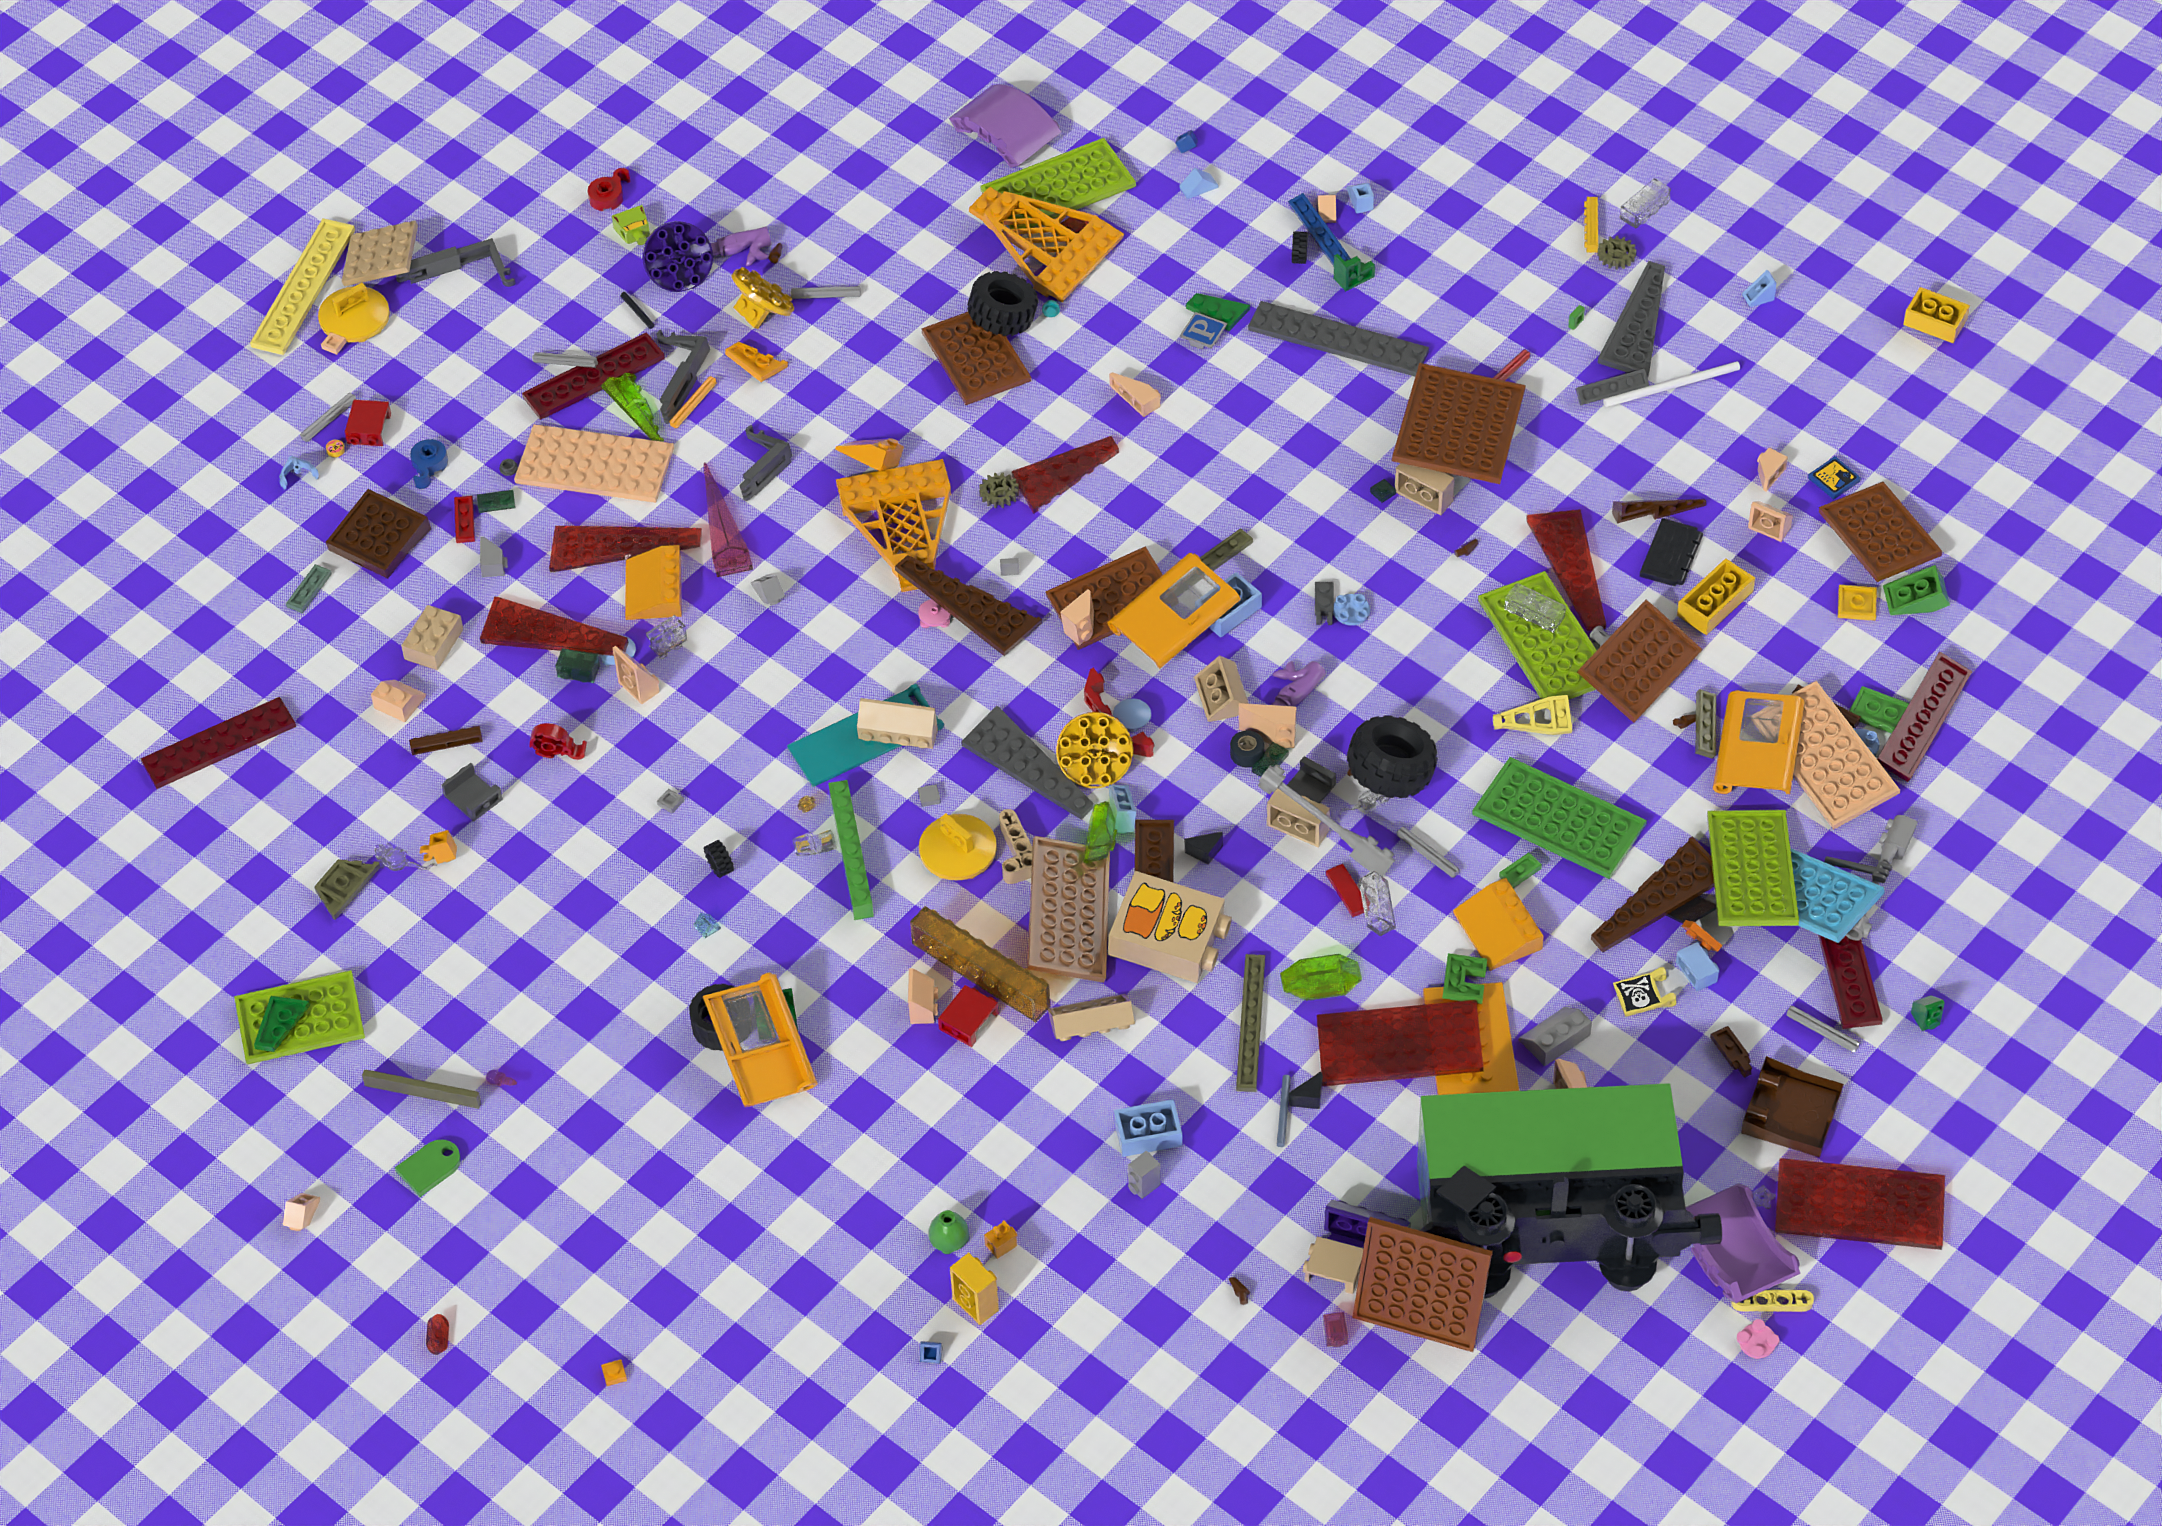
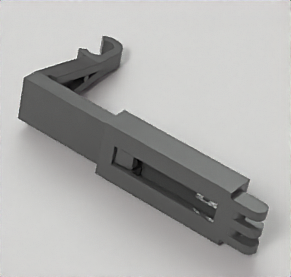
[396,238,516,287]
[656,330,710,424]

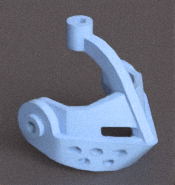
[279,455,319,490]

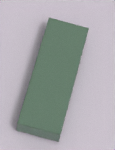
[286,564,332,613]

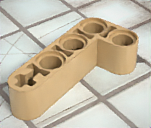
[999,809,1032,884]

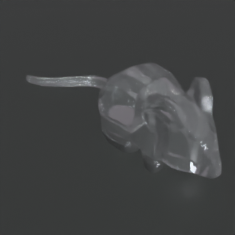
[1337,790,1390,825]
[375,843,437,871]

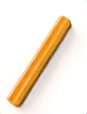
[669,376,717,429]

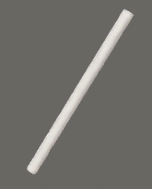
[1603,361,1740,408]

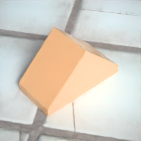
[1317,195,1336,223]

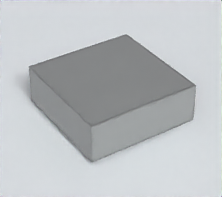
[1000,558,1019,576]
[918,784,941,807]
[657,789,684,814]

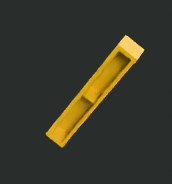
[1584,197,1598,253]

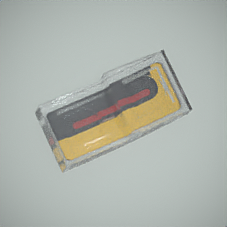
[793,829,837,856]

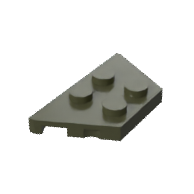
[314,859,381,920]

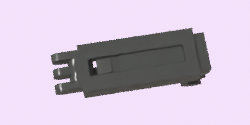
[739,425,792,501]

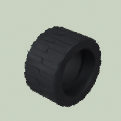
[689,984,752,1051]

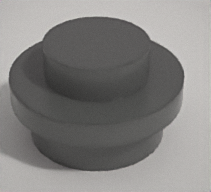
[499,459,518,476]

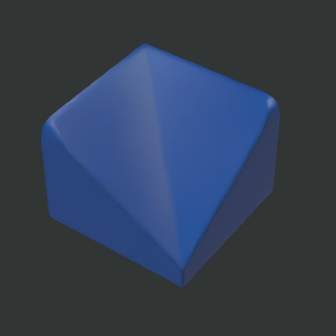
[1175,130,1198,153]

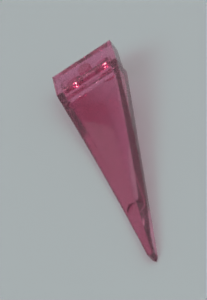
[704,462,753,577]

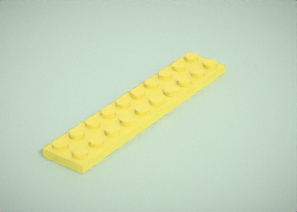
[250,218,355,355]

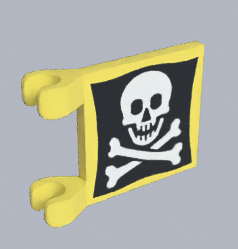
[1613,967,1676,1017]

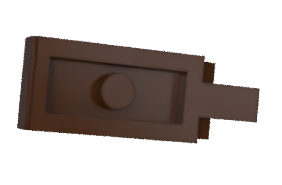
[1710,1026,1752,1078]

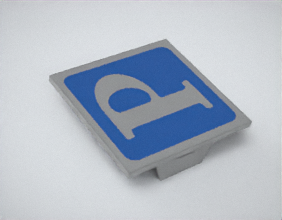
[1179,312,1227,349]

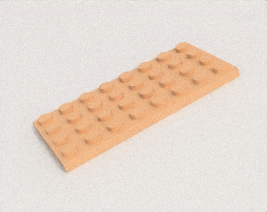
[514,424,674,503]
[1751,681,1900,830]

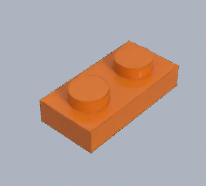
[1681,920,1722,952]

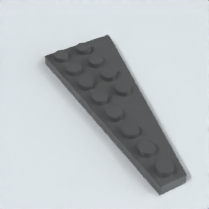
[1598,261,1665,378]
[961,706,1094,820]

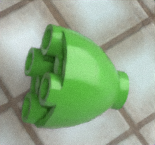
[928,1210,969,1254]

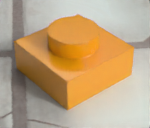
[601,1359,627,1386]

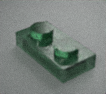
[477,490,516,513]
[1252,742,1289,777]

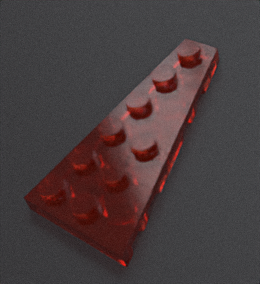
[1011,436,1119,514]

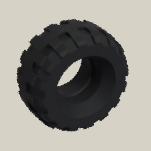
[1347,715,1438,798]

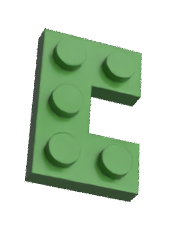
[1442,953,1487,1004]

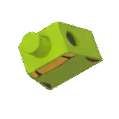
[611,205,650,245]

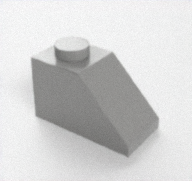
[480,537,508,577]
[751,575,785,605]

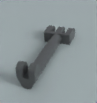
[1824,856,1893,883]

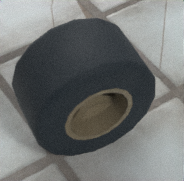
[1230,730,1264,768]

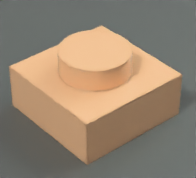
[321,332,347,355]

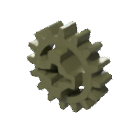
[1597,236,1636,270]
[979,473,1019,508]

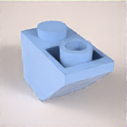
[1346,183,1374,214]

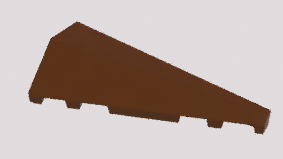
[1612,499,1706,524]

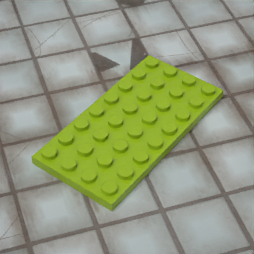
[980,138,1136,229]
[1478,571,1597,700]
[1707,810,1799,926]

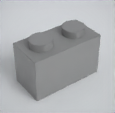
[1128,1151,1161,1199]

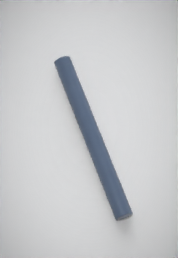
[1277,1075,1291,1147]

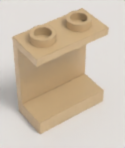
[1302,1236,1363,1294]

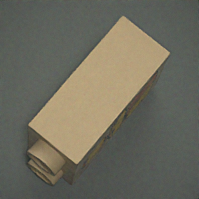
[1108,871,1232,983]

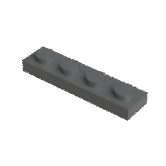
[1575,369,1650,405]

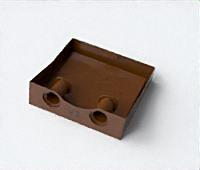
[326,489,431,579]
[1741,1056,1844,1157]

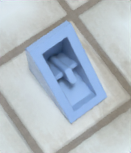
[1179,168,1218,199]
[1742,270,1777,307]

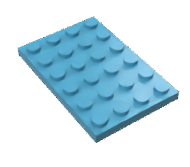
[1790,848,1885,943]

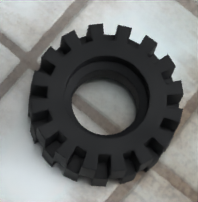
[1292,231,1308,264]
[703,840,734,878]

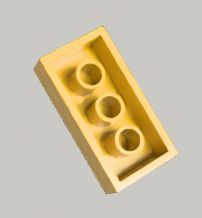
[1677,558,1755,635]

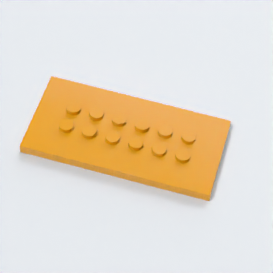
[1423,982,1519,1095]

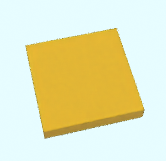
[1838,585,1877,621]

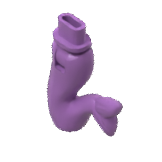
[711,226,772,266]
[1271,661,1326,707]

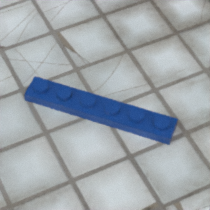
[1288,193,1351,267]

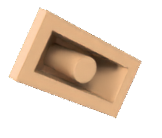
[1757,447,1788,492]
[283,1193,320,1231]

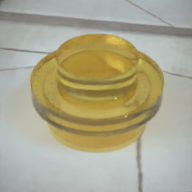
[797,796,816,813]

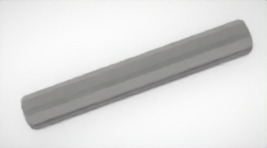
[791,286,861,299]
[532,352,598,368]
[300,393,356,442]
[1397,827,1459,878]
[1787,1006,1860,1052]

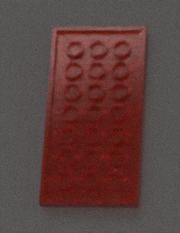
[1317,1000,1484,1086]
[1775,1158,1945,1250]

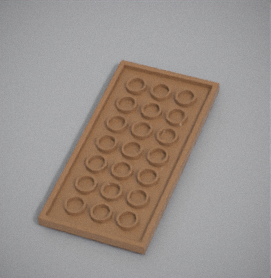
[1027,836,1110,983]

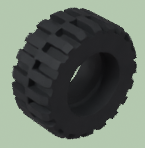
[967,271,1038,336]

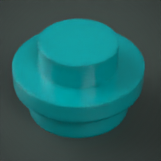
[1042,300,1060,317]

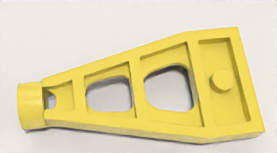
[1493,695,1573,735]

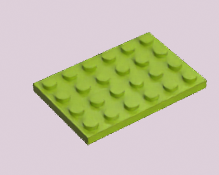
[234,970,365,1065]

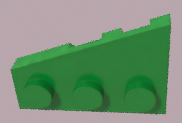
[1186,293,1250,331]
[254,996,310,1052]

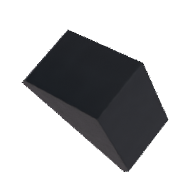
[1184,832,1223,865]
[1289,1072,1323,1109]

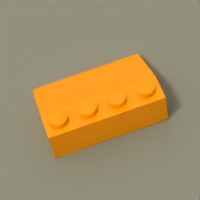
[625,545,682,620]
[1453,878,1544,971]

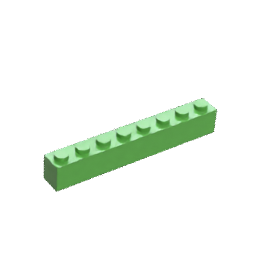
[828,780,874,920]

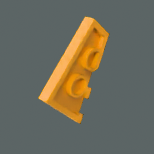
[725,342,788,382]

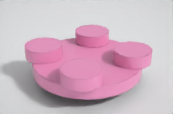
[918,599,951,628]
[1736,1319,1779,1359]

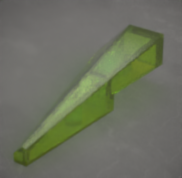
[600,373,664,442]

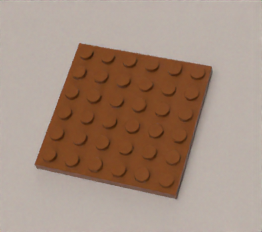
[1352,1217,1493,1352]

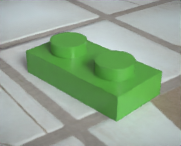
[1499,852,1542,888]

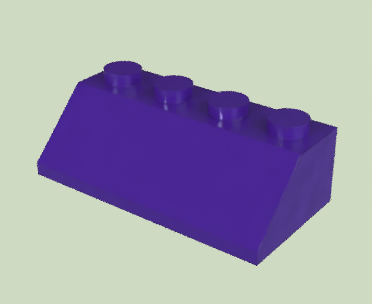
[1324,1200,1411,1242]

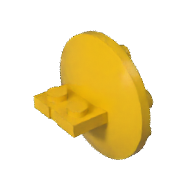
[731,267,794,329]
[318,283,390,342]
[1056,712,1133,788]
[919,813,997,880]

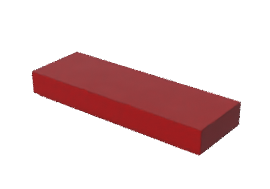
[454,496,475,543]
[1326,864,1370,918]

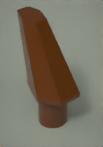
[768,243,782,264]
[1454,538,1478,557]
[1673,714,1696,729]
[1229,1277,1250,1305]

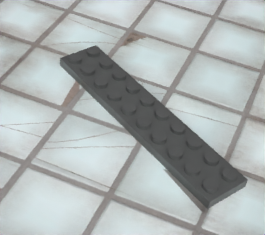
[1248,301,1429,377]

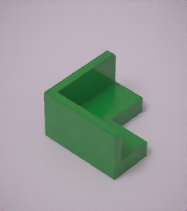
[1333,254,1375,292]

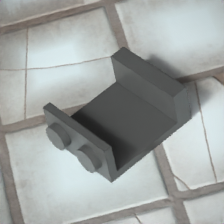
[1287,756,1336,803]
[441,763,503,822]

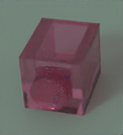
[1323,1312,1348,1347]

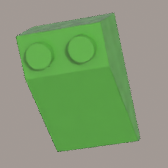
[1883,565,1950,615]

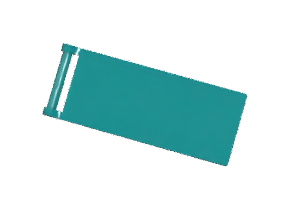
[787,684,945,787]

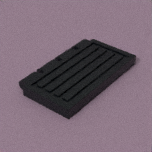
[1639,518,1703,586]

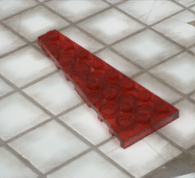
[1526,509,1606,631]
[549,526,702,572]
[480,596,629,656]

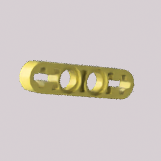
[1731,1290,1814,1312]

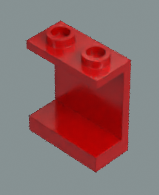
[345,399,391,446]
[938,985,999,1047]

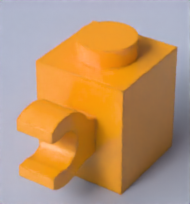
[419,830,457,864]
[984,1220,1018,1259]

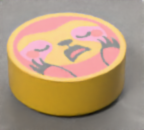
[326,440,345,457]

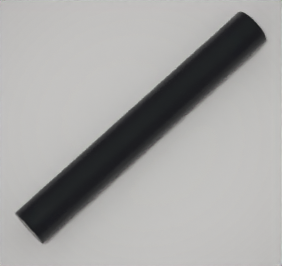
[620,292,655,329]

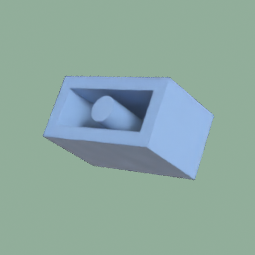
[1676,942,1719,991]

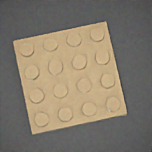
[341,221,418,286]

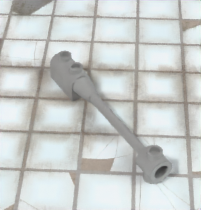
[1258,765,1395,879]
[1846,815,1918,940]

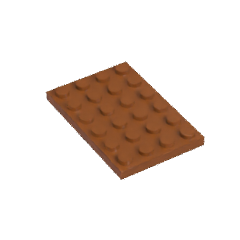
[921,312,1031,405]
[1819,482,1942,582]
[1045,546,1179,650]
[1577,599,1703,723]

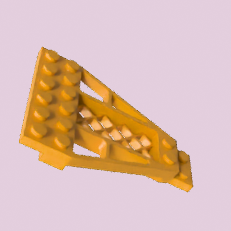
[969,187,1124,302]
[836,459,951,592]

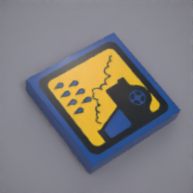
[1808,456,1861,500]

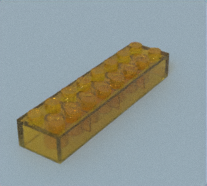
[910,906,1050,1023]

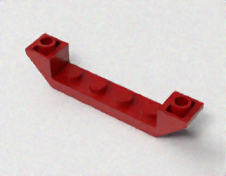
[1084,667,1155,757]

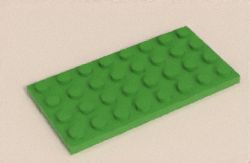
[1472,757,1647,879]

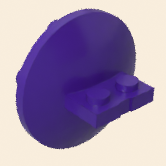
[642,221,713,292]

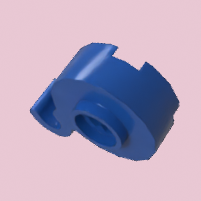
[410,439,448,489]

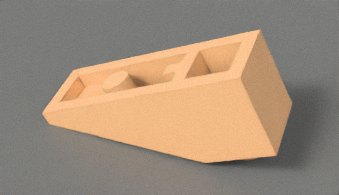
[1109,372,1161,417]

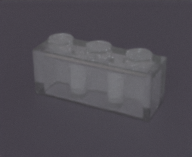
[1620,178,1671,229]
[1505,583,1566,633]
[1359,871,1396,936]

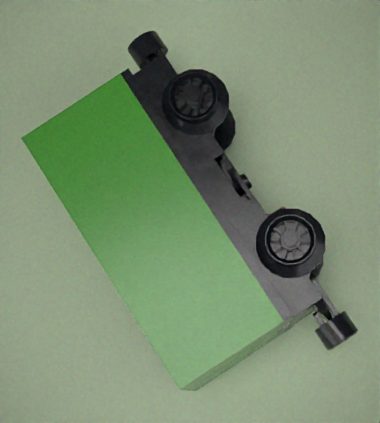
[1417,1083,1722,1299]

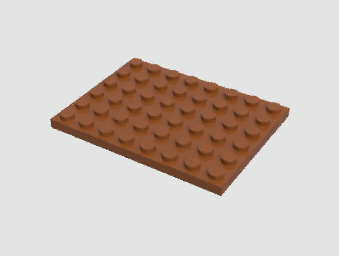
[1392,363,1526,484]

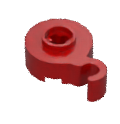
[587,168,630,211]
[529,723,587,760]

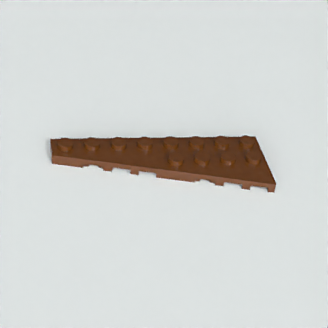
[895,555,1042,656]
[1591,836,1714,952]

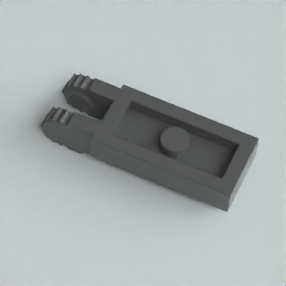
[1315,582,1334,625]

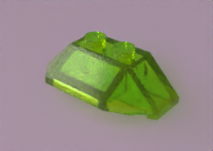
[1083,801,1117,863]
[1280,954,1362,1001]

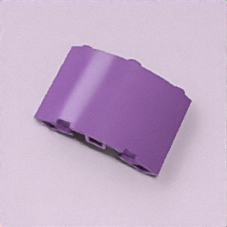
[949,84,1061,168]
[1686,1183,1801,1303]

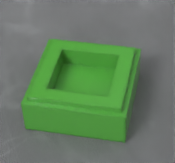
[1568,305,1585,330]

